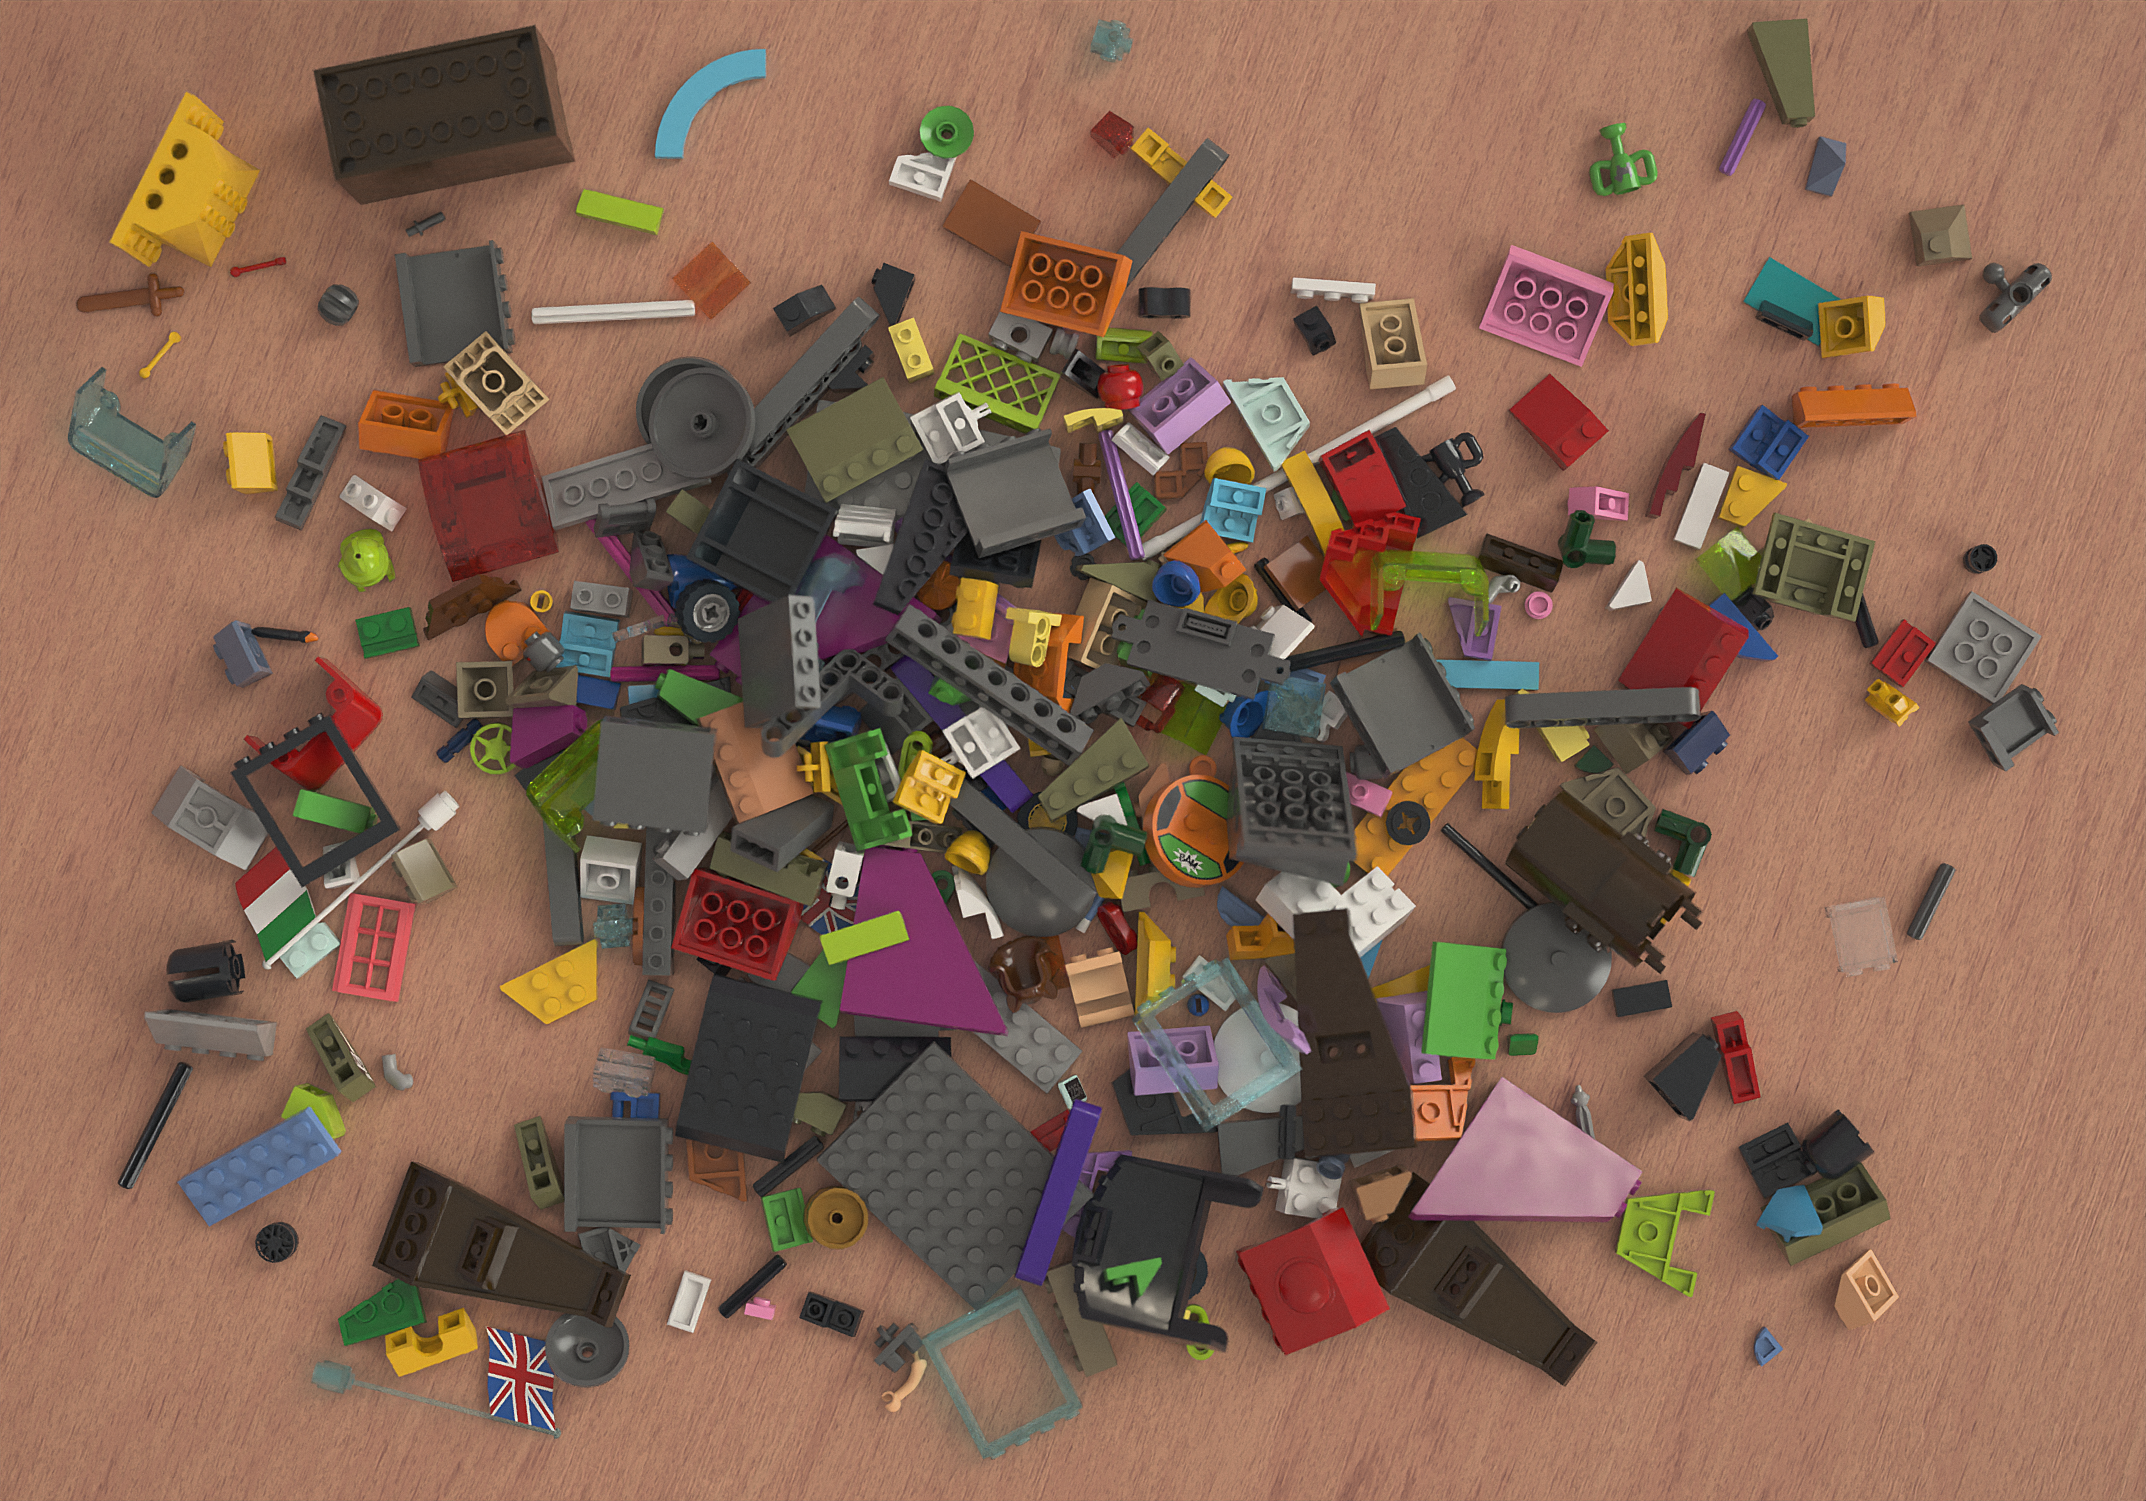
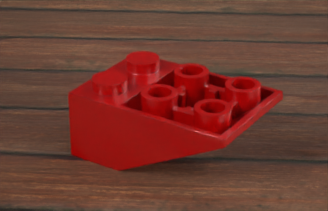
[1318,430,1406,525]

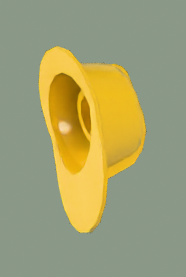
[1204,573,1258,624]

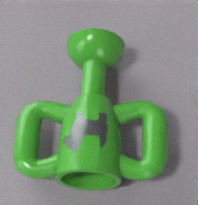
[1589,123,1658,196]

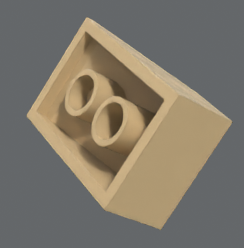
[1359,298,1427,389]

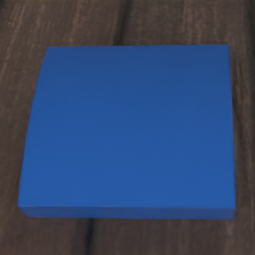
[1728,405,1809,481]

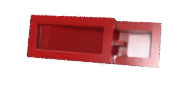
[1711,1011,1761,1104]

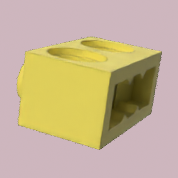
[888,318,935,383]

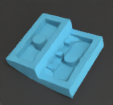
[1200,478,1266,542]
[556,611,620,677]

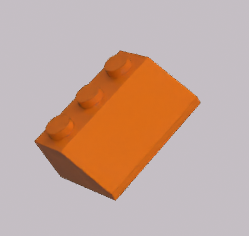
[358,390,454,462]

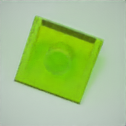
[1157,682,1227,755]

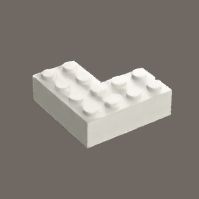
[1256,866,1416,957]

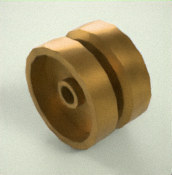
[803,1186,868,1249]

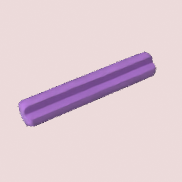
[1719,98,1766,176]

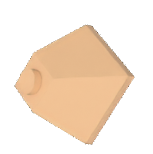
[1835,1249,1899,1330]

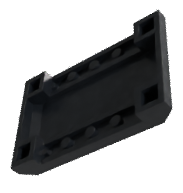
[675,974,823,1163]

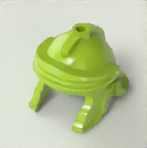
[338,529,395,592]

